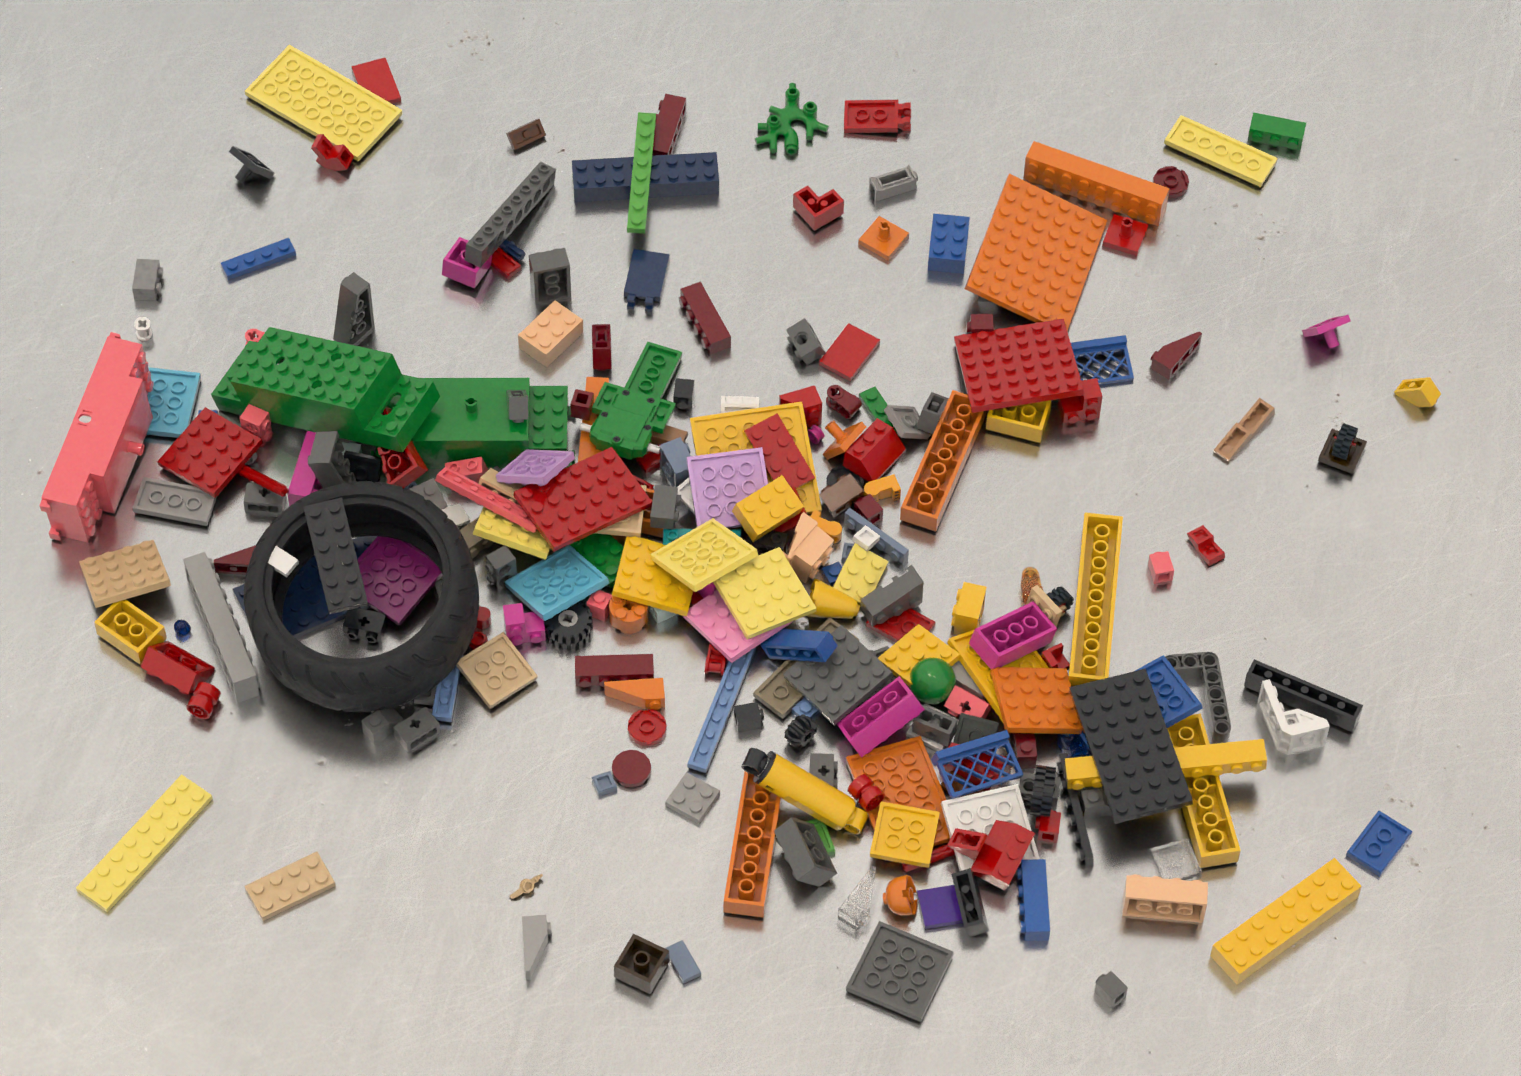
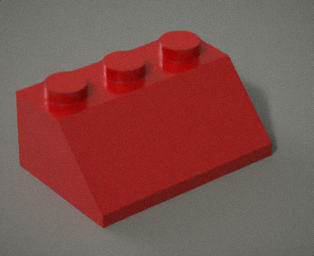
[843,418,906,482]
[141,641,215,695]
[971,820,1035,891]

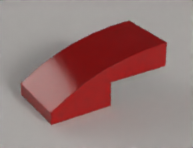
[1187,525,1225,566]

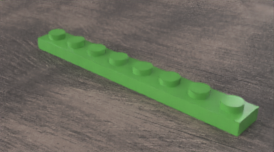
[627,112,656,234]

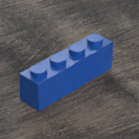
[760,629,838,662]
[1017,859,1050,941]

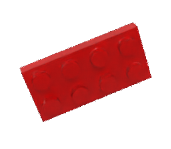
[744,413,815,489]

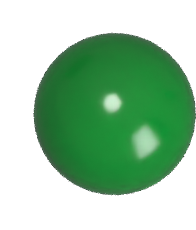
[910,657,956,704]

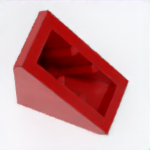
[947,828,988,860]

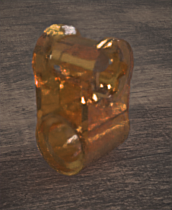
[1021,567,1043,605]

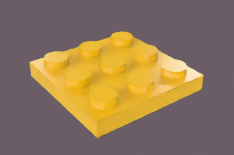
[878,624,960,687]
[870,801,940,868]

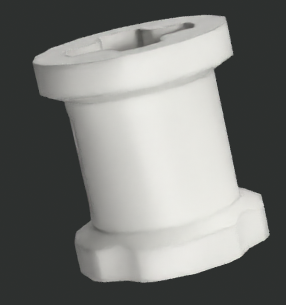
[134,317,153,341]

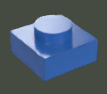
[821,561,842,586]

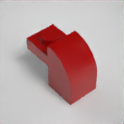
[311,134,354,171]

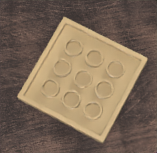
[79,540,171,608]

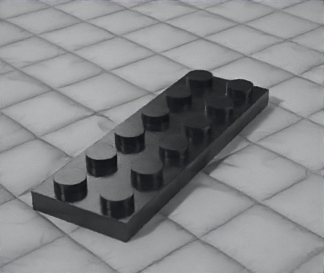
[303,498,368,614]

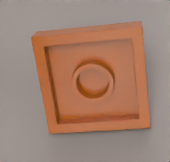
[858,216,909,261]
[822,420,867,460]

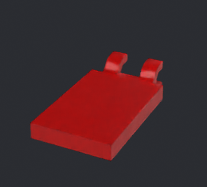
[844,100,911,133]

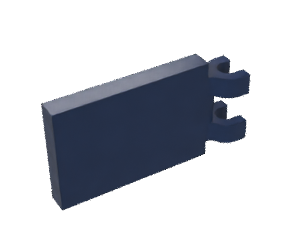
[624,249,670,312]

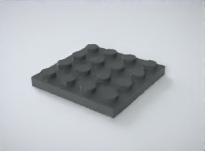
[783,625,893,726]
[846,921,954,1022]

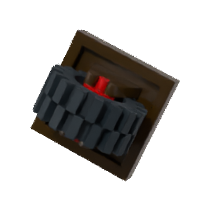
[1318,423,1367,474]

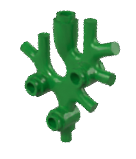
[755,83,829,155]

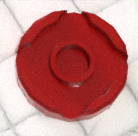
[627,709,667,746]

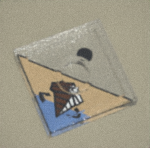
[1150,838,1202,880]

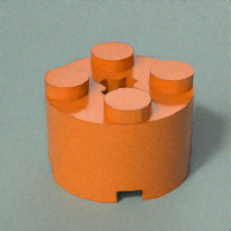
[609,596,648,634]

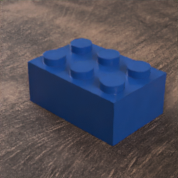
[928,213,970,274]

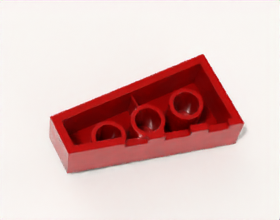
[377,407,428,489]

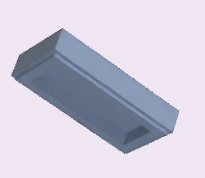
[665,940,701,984]

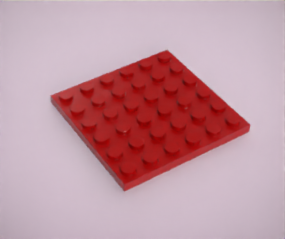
[954,319,1084,413]

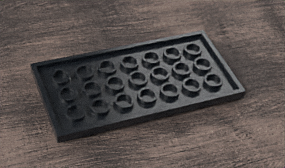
[1069,668,1193,824]

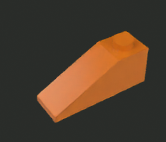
[604,678,665,710]

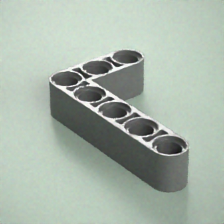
[1165,652,1231,743]

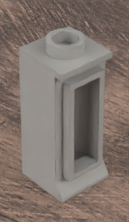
[869,164,918,201]

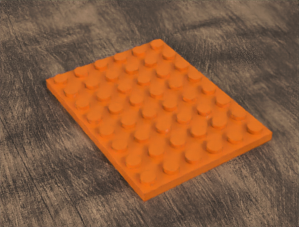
[964,174,1107,330]

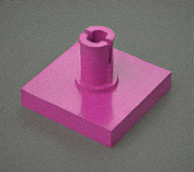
[1302,315,1351,348]

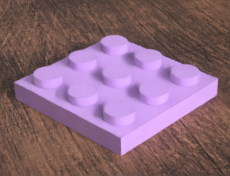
[496,449,575,486]

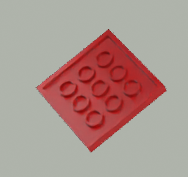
[157,407,263,498]

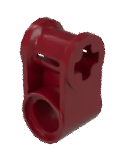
[826,385,862,419]

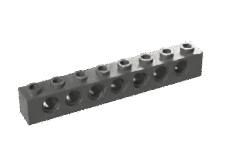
[465,161,556,268]

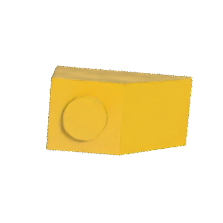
[1394,377,1441,408]

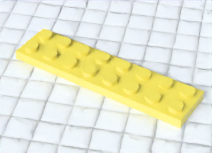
[76,774,213,913]

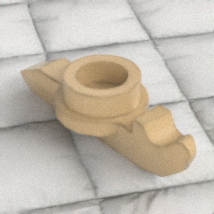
[509,874,543,899]

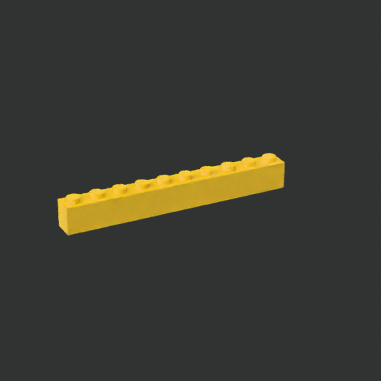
[1065,739,1267,790]

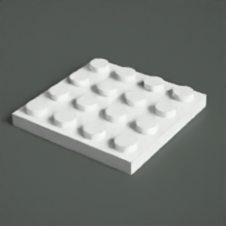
[941,784,1040,876]

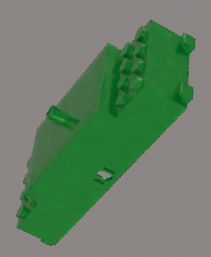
[371,378,575,469]

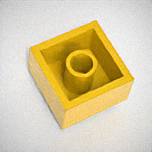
[951,582,987,635]

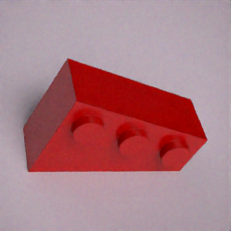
[943,742,1011,791]

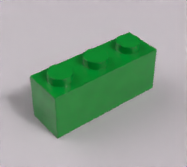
[1248,112,1306,150]

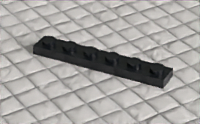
[1056,753,1094,867]

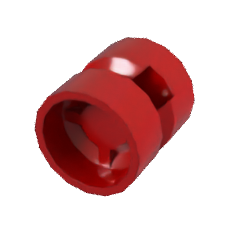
[186,682,221,719]
[847,774,885,812]

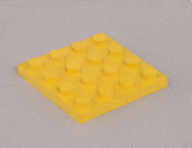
[612,536,693,616]

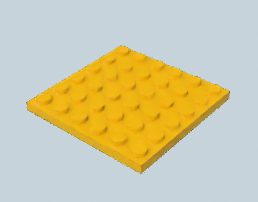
[690,402,822,514]

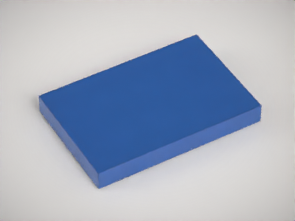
[1346,810,1413,877]

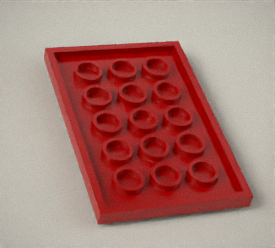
[513,447,652,552]

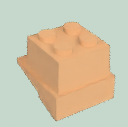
[782,512,834,583]

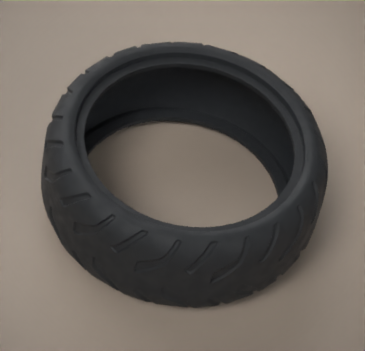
[244,481,479,712]

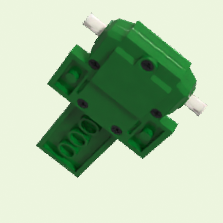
[580,341,682,460]

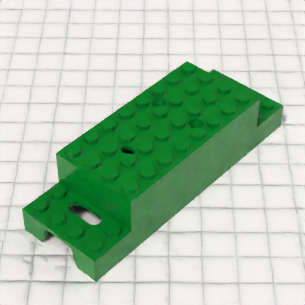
[211,327,440,452]

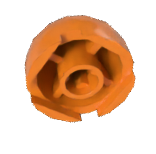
[883,875,918,916]

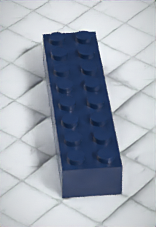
[572,152,719,203]

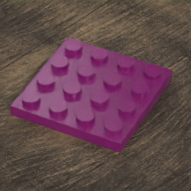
[357,536,443,626]

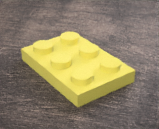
[833,543,889,607]

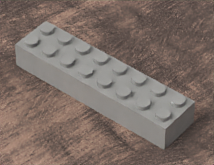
[183,552,261,703]

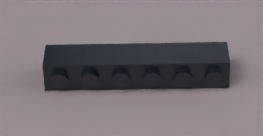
[1244,659,1363,732]

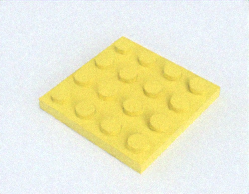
[473,507,550,560]
[650,518,758,592]
[713,547,816,640]

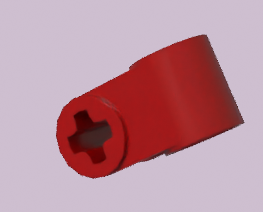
[704,643,726,676]

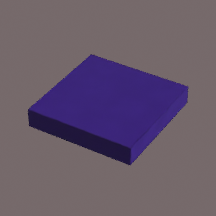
[917,885,963,929]

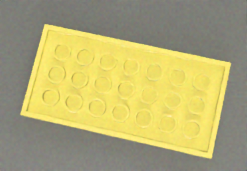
[245,45,403,161]

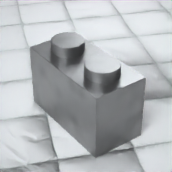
[132,259,163,301]

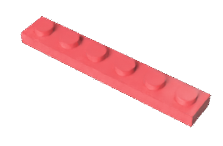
[435,467,537,533]

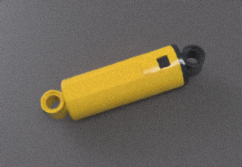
[741,748,868,835]

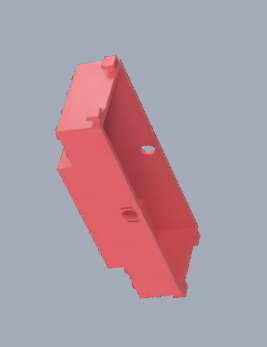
[39,332,154,543]

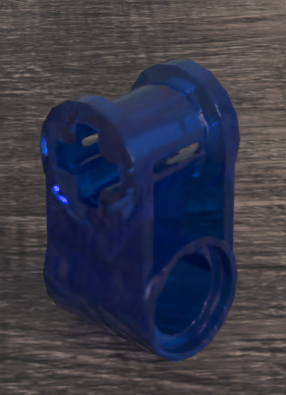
[1057,734,1089,758]

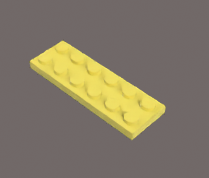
[1164,115,1278,187]

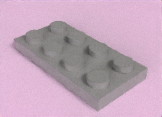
[133,477,217,526]

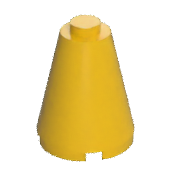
[807,579,860,619]

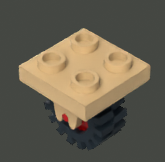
[1026,585,1074,627]

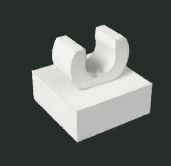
[852,525,880,551]

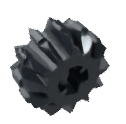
[784,714,817,749]

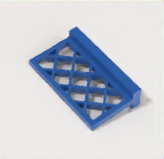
[1071,335,1134,385]
[931,730,1024,799]

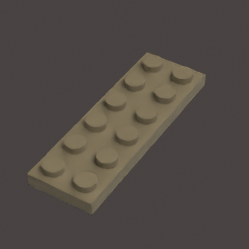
[753,617,859,719]

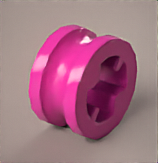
[807,425,825,444]

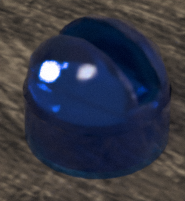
[174,619,191,637]

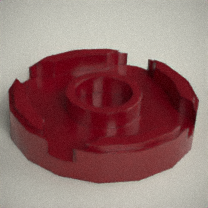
[1153,166,1189,198]
[612,750,651,788]

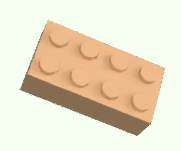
[1122,874,1208,923]

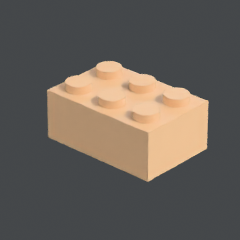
[518,300,583,367]

